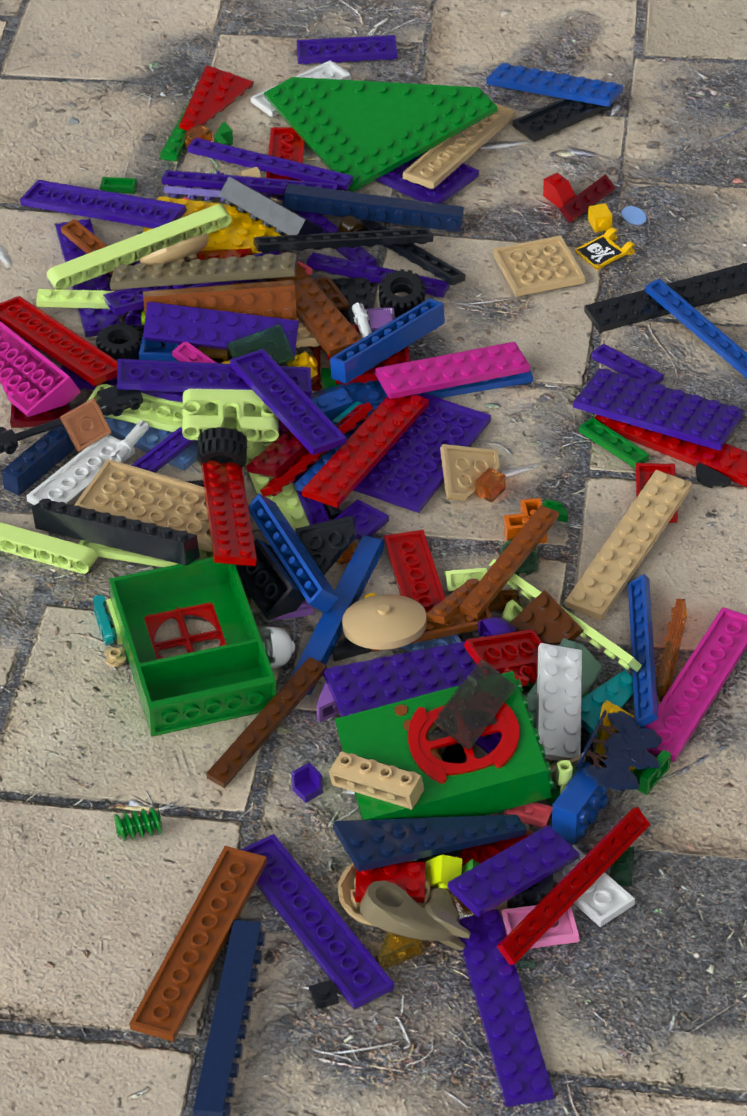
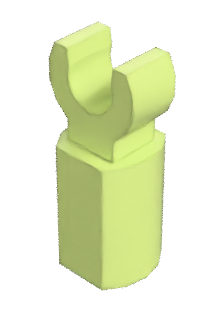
[555,760,573,794]

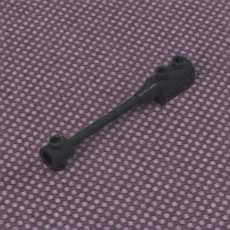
[0,385,143,454]

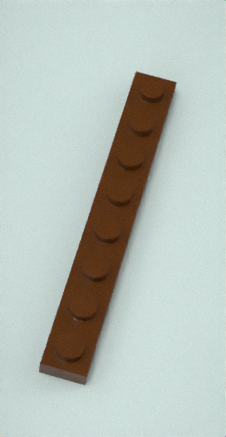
[206,656,327,788]

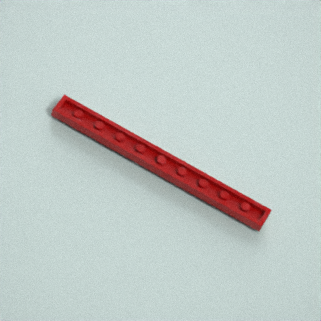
[496,807,650,965]

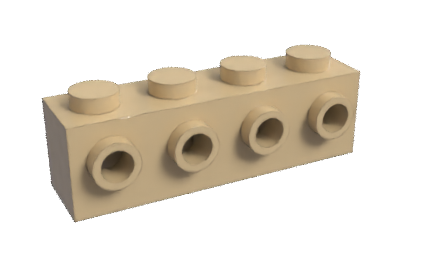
[329,751,424,810]

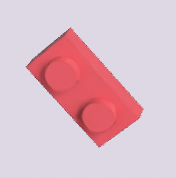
[504,802,553,828]

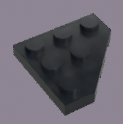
[295,516,356,575]

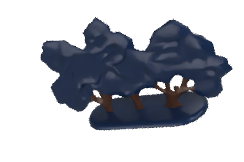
[575,710,662,791]

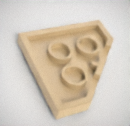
[440,444,500,501]

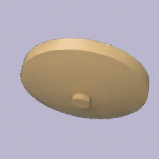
[342,594,427,650]

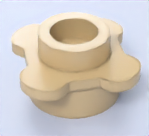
[104,647,126,667]

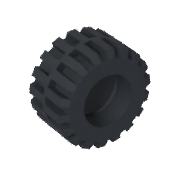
[379,269,425,318]
[96,323,143,361]
[197,427,247,467]

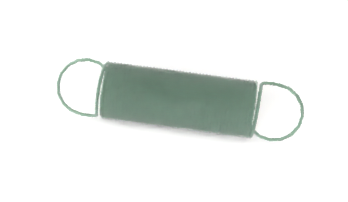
[515,959,542,968]

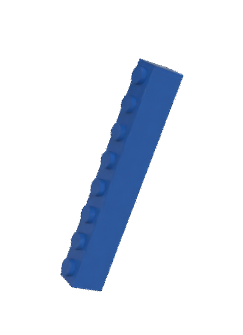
[330,298,445,384]
[248,494,339,613]

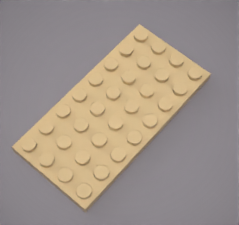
[74,459,252,553]

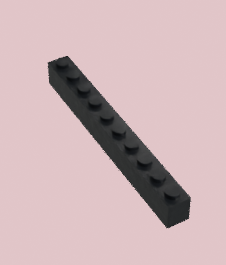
[32,498,200,566]

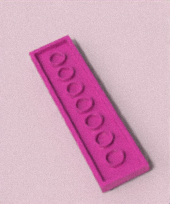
[375,342,530,399]

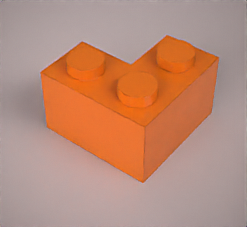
[504,498,547,546]

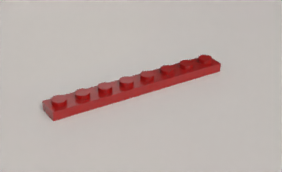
[260,402,373,497]

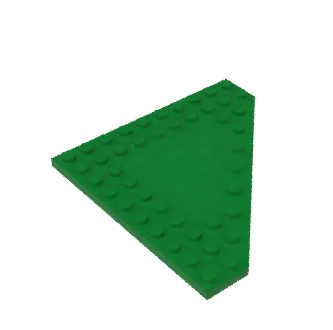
[264,77,498,192]

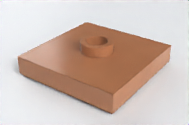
[60,398,112,452]

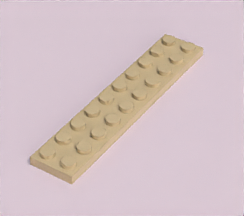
[403,103,516,189]
[565,470,692,621]

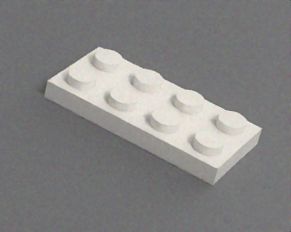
[553,845,635,927]

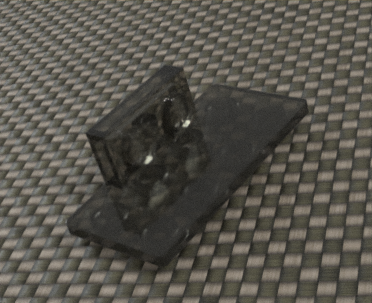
[434,660,515,750]

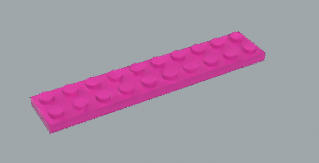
[644,607,747,762]

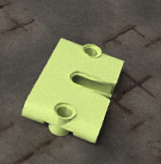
[182,389,279,442]

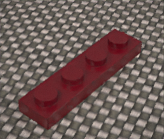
[559,174,616,223]

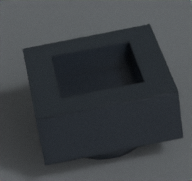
[309,980,339,1010]

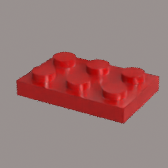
[355,862,425,903]

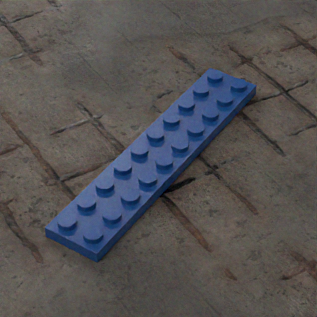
[339,353,533,406]

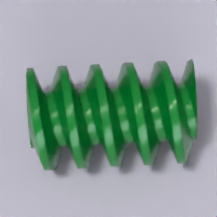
[114,807,162,841]

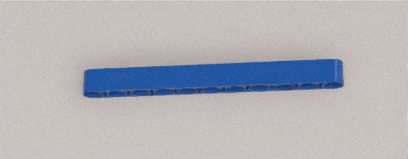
[290,535,384,695]

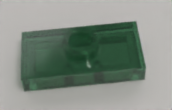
[610,847,635,887]

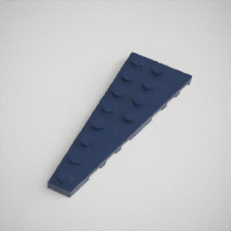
[333,815,526,872]

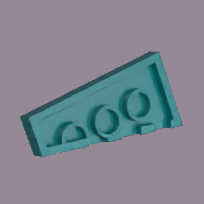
[581,670,634,738]

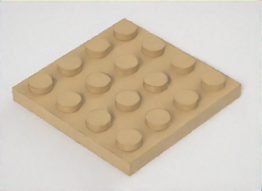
[492,235,585,297]

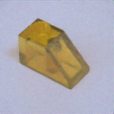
[379,931,423,970]

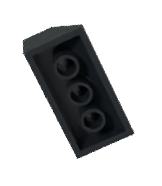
[235,538,306,620]

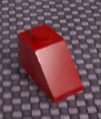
[543,173,576,208]

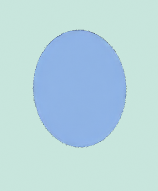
[622,206,646,225]

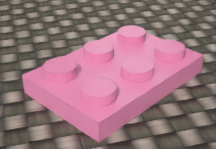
[501,905,579,949]

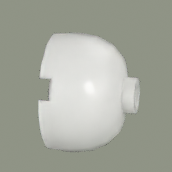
[259,627,295,669]

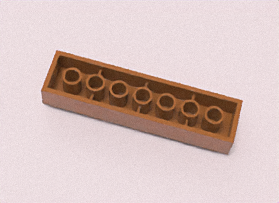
[143,280,297,320]

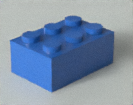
[552,762,609,845]

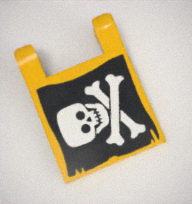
[575,227,635,270]

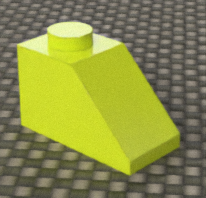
[425,855,462,892]

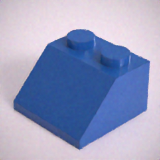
[310,386,353,421]

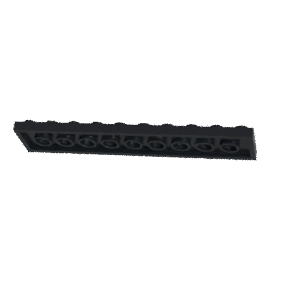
[584,263,747,333]

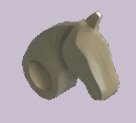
[360,881,470,951]

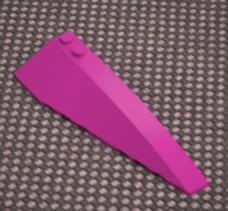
[0,322,81,417]

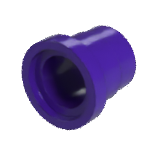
[126,310,144,325]

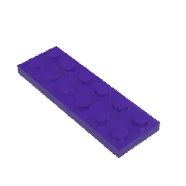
[296,35,398,64]
[447,825,579,917]

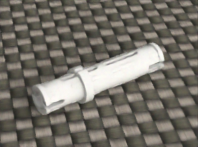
[352,303,372,338]
[110,420,149,462]

